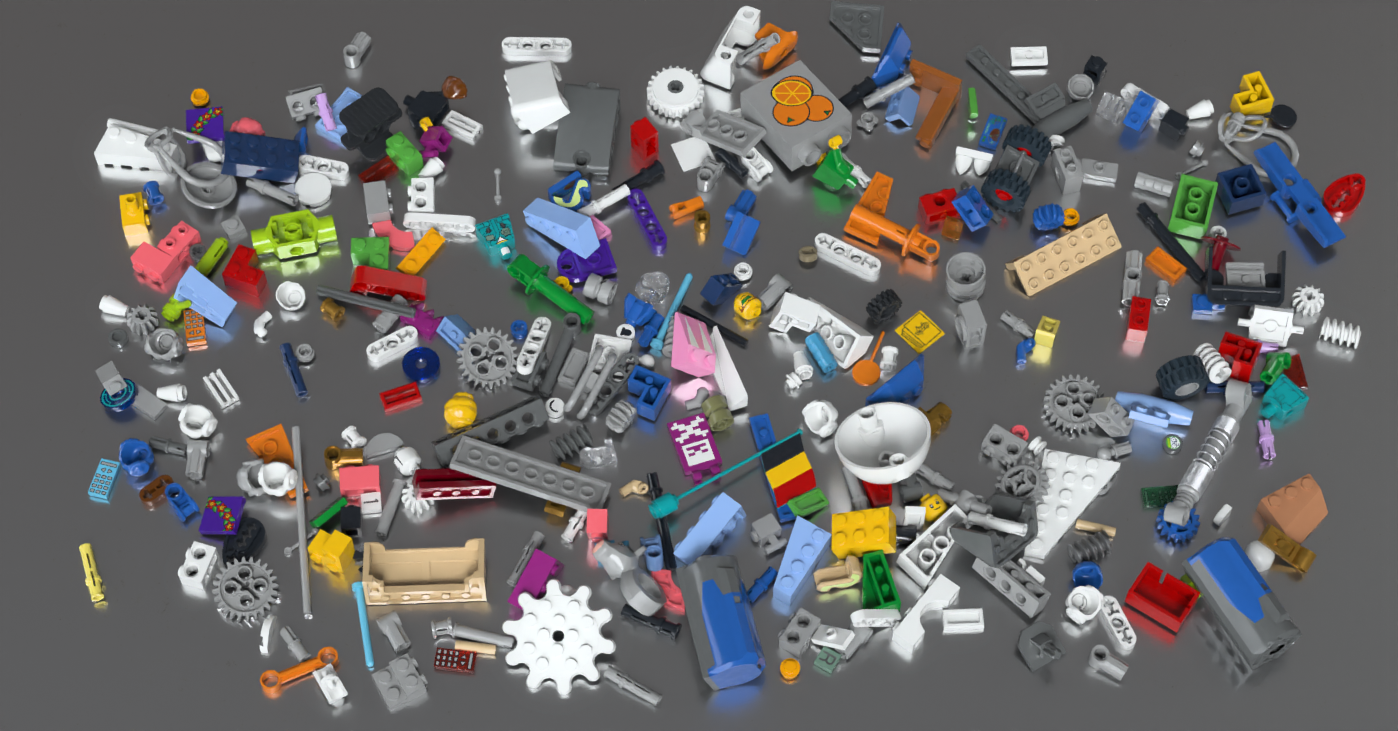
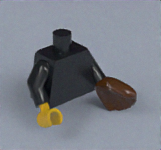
[403,76,468,132]

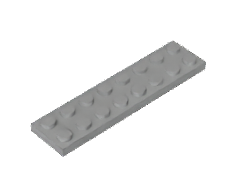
[449,435,612,512]

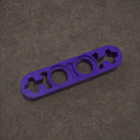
[627,189,667,251]

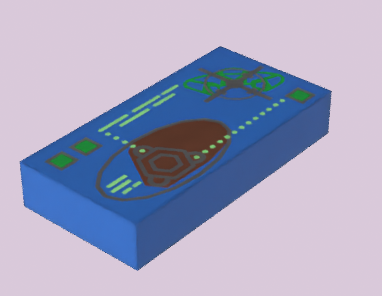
[979,113,1008,151]
[548,170,582,201]

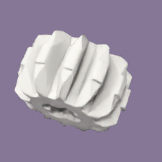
[1292,284,1325,316]
[401,483,434,514]

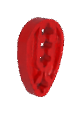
[1322,173,1366,218]

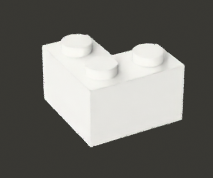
[769,292,821,333]

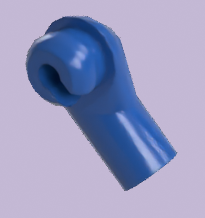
[1016,338,1036,364]

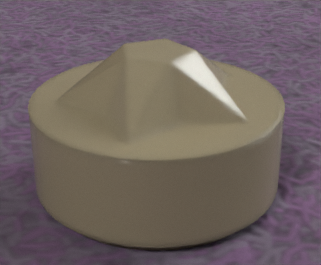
[799,246,818,262]

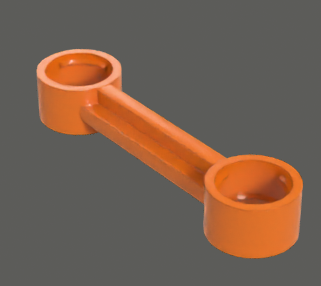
[260,647,339,693]

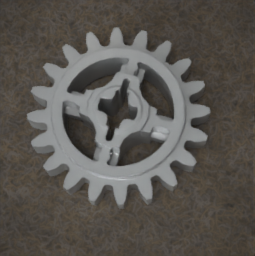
[995,460,1050,507]

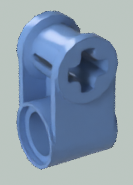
[640,534,664,572]

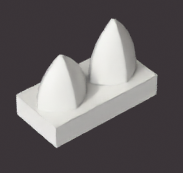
[956,146,993,175]

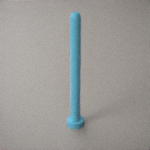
[650,273,693,350]

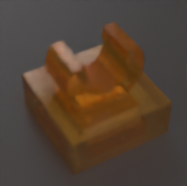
[941,216,965,240]

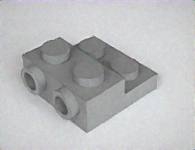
[371,653,428,711]

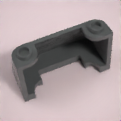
[951,492,1038,568]

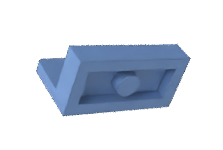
[885,86,920,126]
[436,314,475,351]

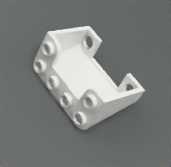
[700,6,761,90]
[503,60,570,134]

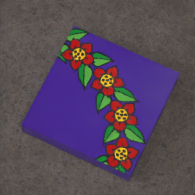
[186,106,224,144]
[199,496,246,534]

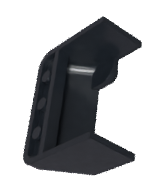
[1204,247,1286,307]

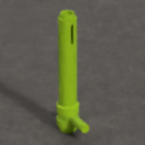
[161,237,229,322]

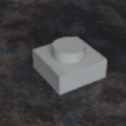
[221,215,247,240]

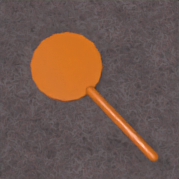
[852,331,885,386]

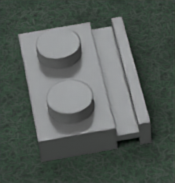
[1225,262,1266,287]

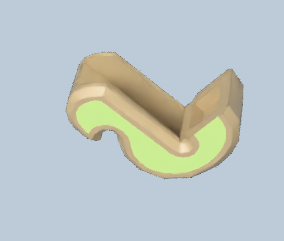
[813,556,863,592]

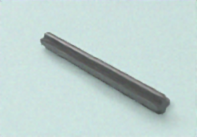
[316,285,416,318]

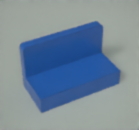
[722,211,761,255]

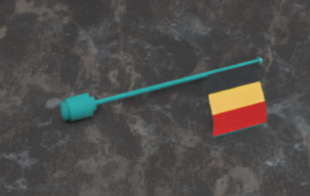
[648,428,816,519]

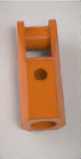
[669,196,704,219]

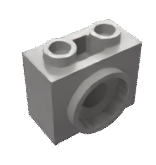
[1050,146,1084,196]
[955,299,987,348]

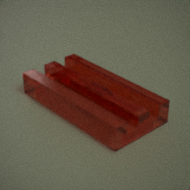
[358,156,399,183]

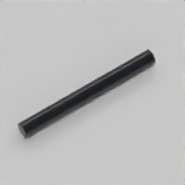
[680,305,749,346]

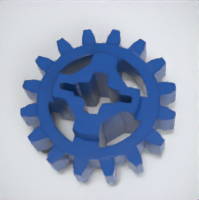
[1156,501,1200,543]

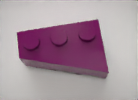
[507,549,565,610]

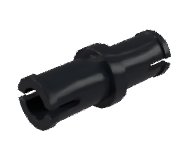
[715,148,749,179]

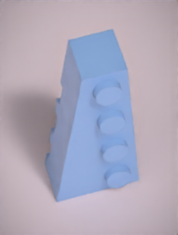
[523,198,600,259]

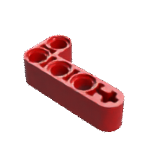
[349,266,427,302]

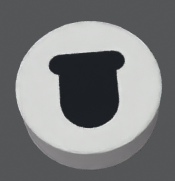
[616,324,635,341]

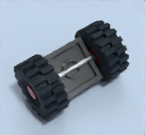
[981,124,1052,212]

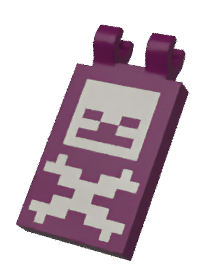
[667,412,722,486]

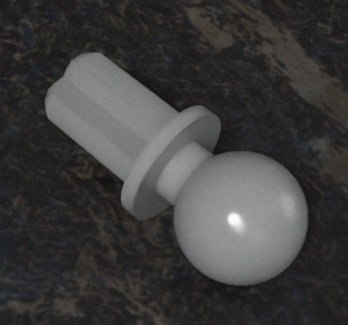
[1224,112,1246,139]
[1096,442,1132,461]

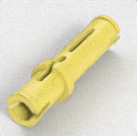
[79,543,104,601]

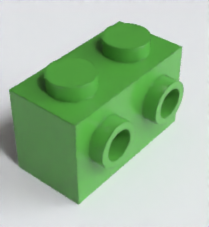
[385,131,424,176]

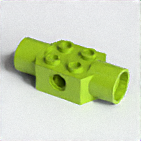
[251,209,337,259]

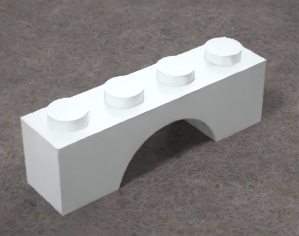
[892,574,960,654]

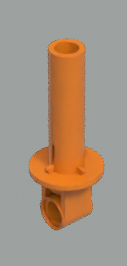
[850,204,940,261]

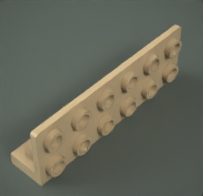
[1005,213,1122,296]

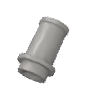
[1155,280,1170,305]

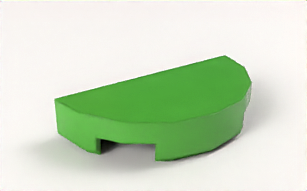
[968,88,978,119]

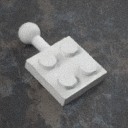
[587,334,655,377]

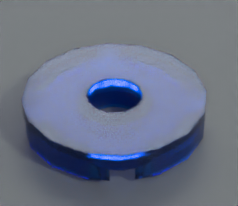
[402,347,441,383]

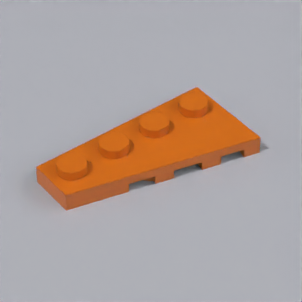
[844,172,893,246]
[245,424,309,498]

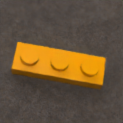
[395,227,446,276]

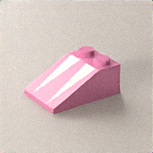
[671,312,716,377]

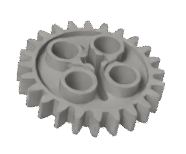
[456,327,519,390]
[1043,374,1104,434]
[212,557,279,622]

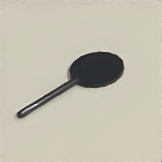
[1261,104,1297,127]

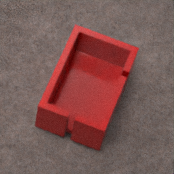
[1125,562,1201,633]

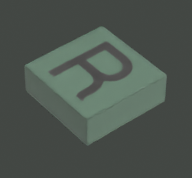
[814,646,842,674]

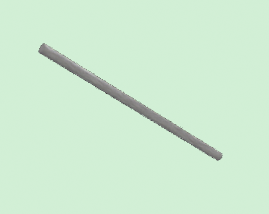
[292,426,311,614]

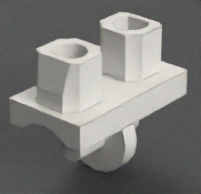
[312,663,348,704]

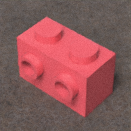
[157,220,201,267]

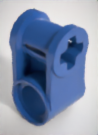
[165,483,200,522]

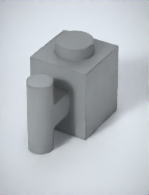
[749,513,788,555]

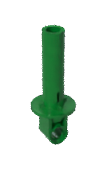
[507,254,594,325]

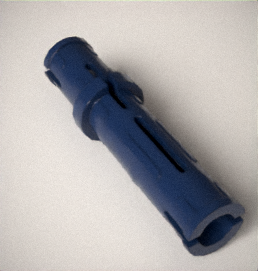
[279,343,308,397]
[1205,380,1265,395]

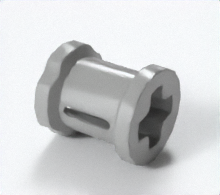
[431,617,453,638]

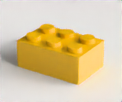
[832,506,896,560]

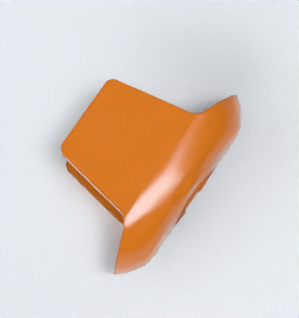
[755,23,798,70]

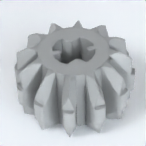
[126,303,159,336]
[605,399,637,433]

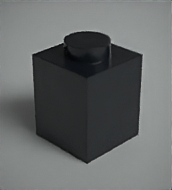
[1158,108,1189,141]
[341,505,363,537]

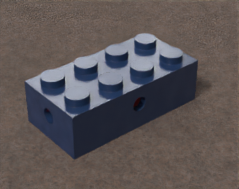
[221,131,299,183]

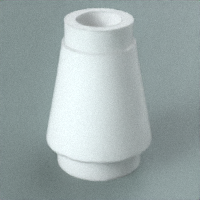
[1185,99,1214,120]
[418,157,445,178]
[99,295,129,316]
[793,351,813,380]
[157,383,187,402]

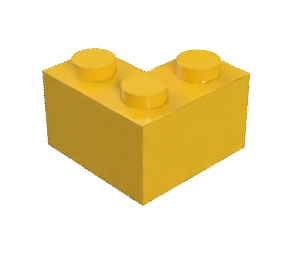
[1230,71,1274,116]
[307,529,355,574]

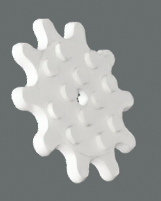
[502,579,616,695]

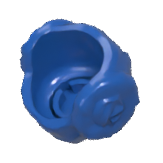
[119,438,155,477]

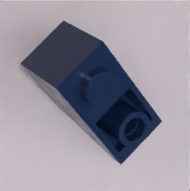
[700,273,743,305]

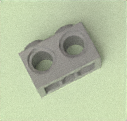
[285,87,322,122]
[1088,397,1135,437]
[981,423,1028,468]
[778,607,821,658]

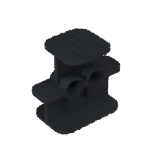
[339,87,402,160]

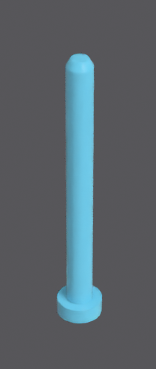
[352,582,374,667]

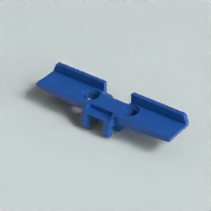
[1253,142,1346,248]

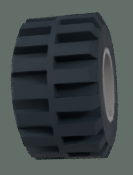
[1156,355,1210,400]

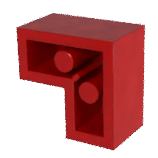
[222,244,267,297]
[1218,331,1263,383]

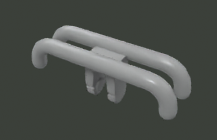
[563,345,617,420]

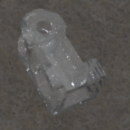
[579,438,617,469]

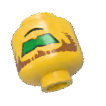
[734,292,762,320]

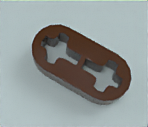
[139,475,174,506]

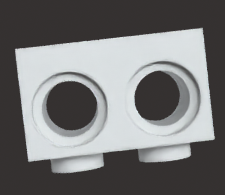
[408,177,435,214]
[178,541,219,590]

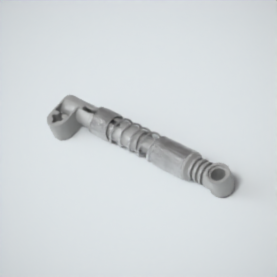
[1164,379,1252,526]

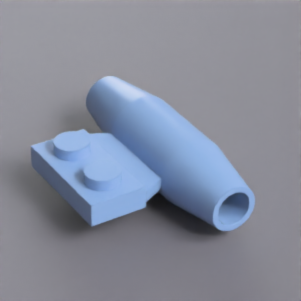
[1115,391,1194,428]

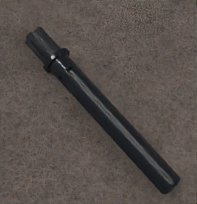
[1136,202,1204,282]
[646,472,677,571]

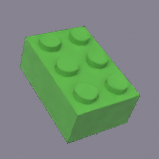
[1168,174,1218,239]

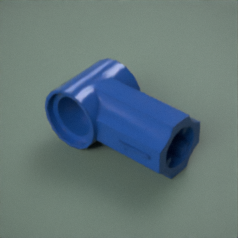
[725,189,757,222]

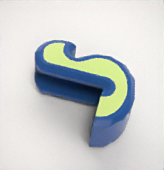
[550,178,591,213]

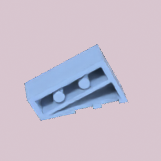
[173,265,237,328]

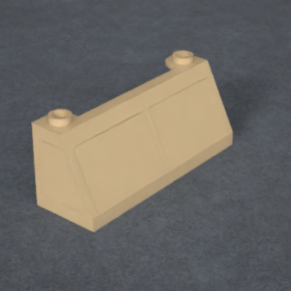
[362,538,487,605]

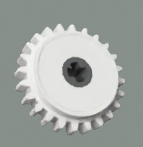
[647,66,704,118]

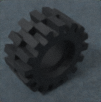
[866,289,902,323]

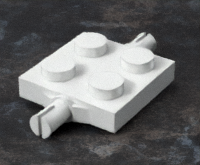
[1237,305,1304,347]

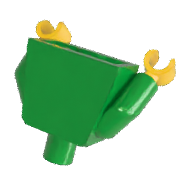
[813,135,859,190]

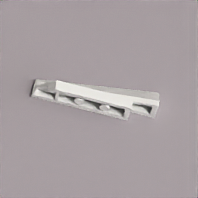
[710,326,748,411]

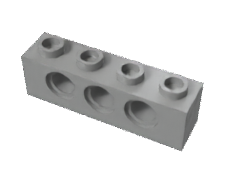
[972,557,1051,618]

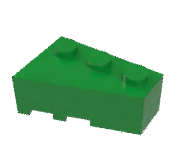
[862,550,901,612]

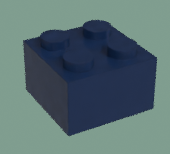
[1215,164,1267,215]

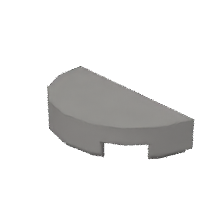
[366,433,405,459]

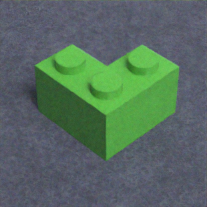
[351,237,391,271]

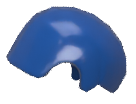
[1072,561,1103,590]

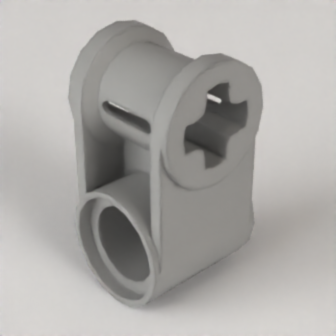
[697,156,725,192]

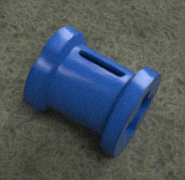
[143,181,164,205]

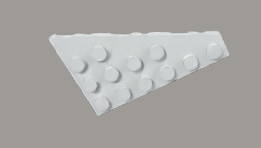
[1024,449,1121,559]

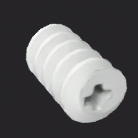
[1319,317,1361,349]
[1194,343,1232,384]

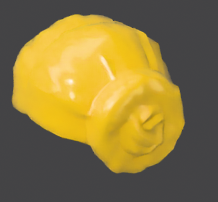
[444,392,477,430]

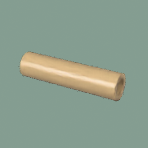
[1075,519,1116,537]
[455,640,497,655]

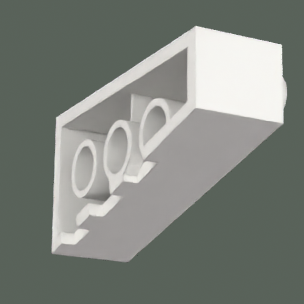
[896,504,968,590]

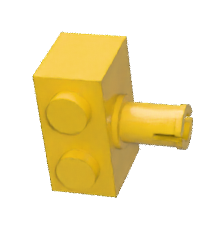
[119,192,150,236]

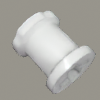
[880,346,899,371]
[341,425,367,449]

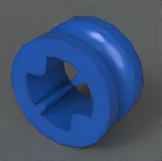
[510,320,528,339]

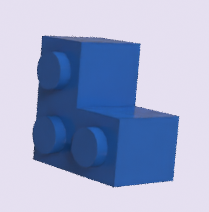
[628,365,671,421]

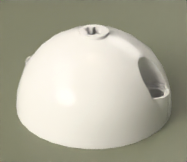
[834,402,931,484]

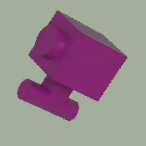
[419,126,453,158]

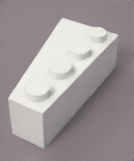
[94,124,180,172]

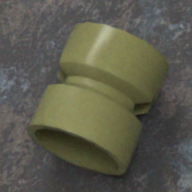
[701,395,734,432]

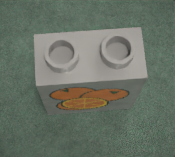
[740,60,852,171]

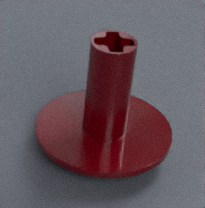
[1200,235,1241,271]

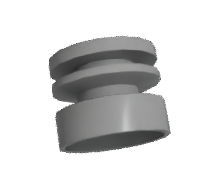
[946,252,986,302]

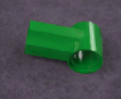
[1259,352,1291,385]

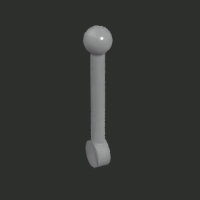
[1175,159,1209,180]
[494,168,502,203]
[284,527,319,555]

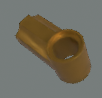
[324,446,363,470]

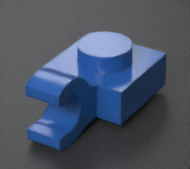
[1192,294,1225,314]

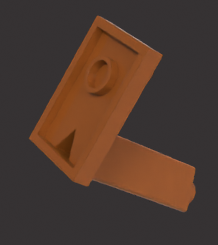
[909,59,962,148]

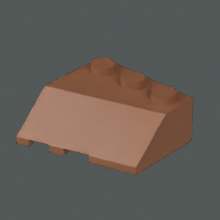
[1256,473,1328,545]

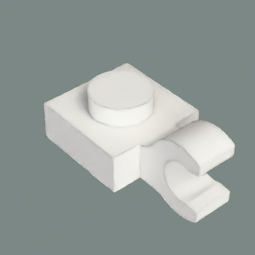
[1018,559,1046,587]

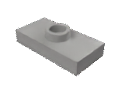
[1081,158,1118,183]

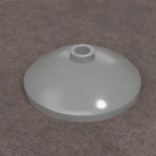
[181,162,237,209]

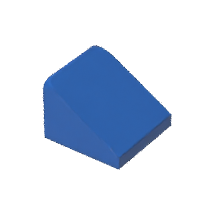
[294,127,308,152]

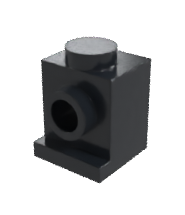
[1083,55,1108,85]

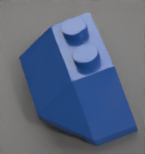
[872,22,913,87]
[865,353,924,407]

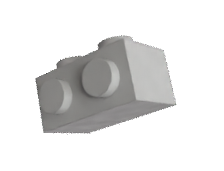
[363,180,394,224]

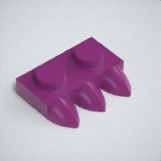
[400,303,444,340]

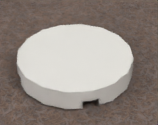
[295,173,332,207]

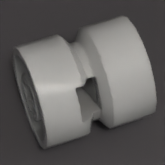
[583,273,617,305]

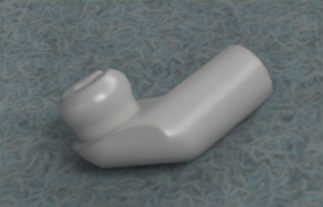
[685,387,709,410]

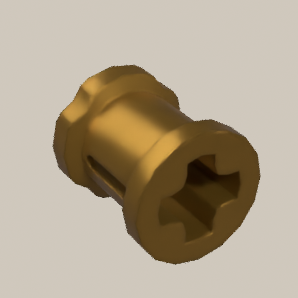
[694,210,711,234]
[320,297,345,322]

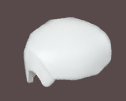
[276,281,306,311]
[1245,540,1275,572]

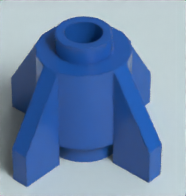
[624,293,658,328]

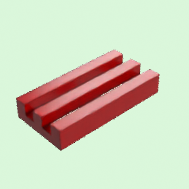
[379,381,422,412]

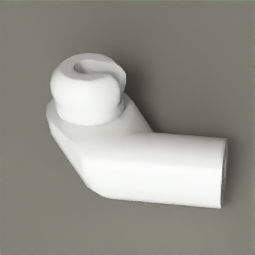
[254,311,273,338]

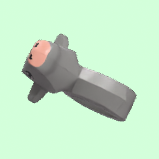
[592,539,667,616]

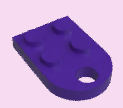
[557,238,617,283]

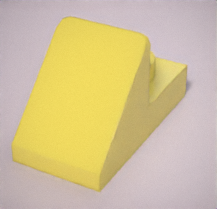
[1034,316,1061,348]

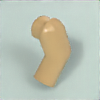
[619,480,649,497]

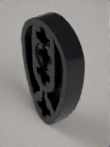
[222,517,267,569]

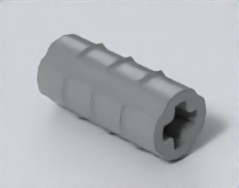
[1134,171,1175,197]
[372,294,408,333]

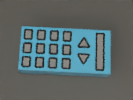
[88,458,121,500]

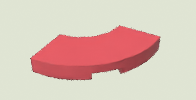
[372,220,415,251]
[651,569,685,612]

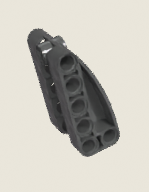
[553,82,620,177]

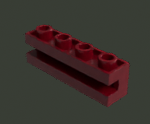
[412,468,497,500]

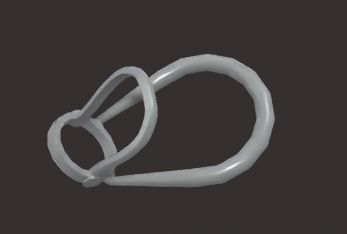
[1218,112,1299,178]
[144,126,228,188]

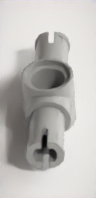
[937,488,992,515]

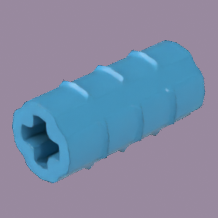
[805,332,838,373]

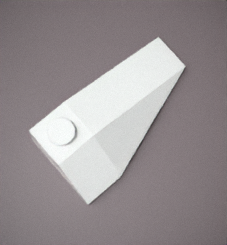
[807,297,874,369]

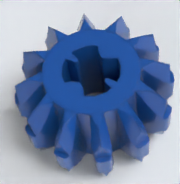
[1033,203,1065,231]

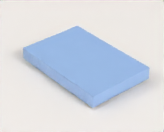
[315,87,363,142]

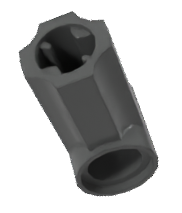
[899,473,923,503]

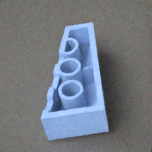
[673,492,747,565]
[773,515,832,606]

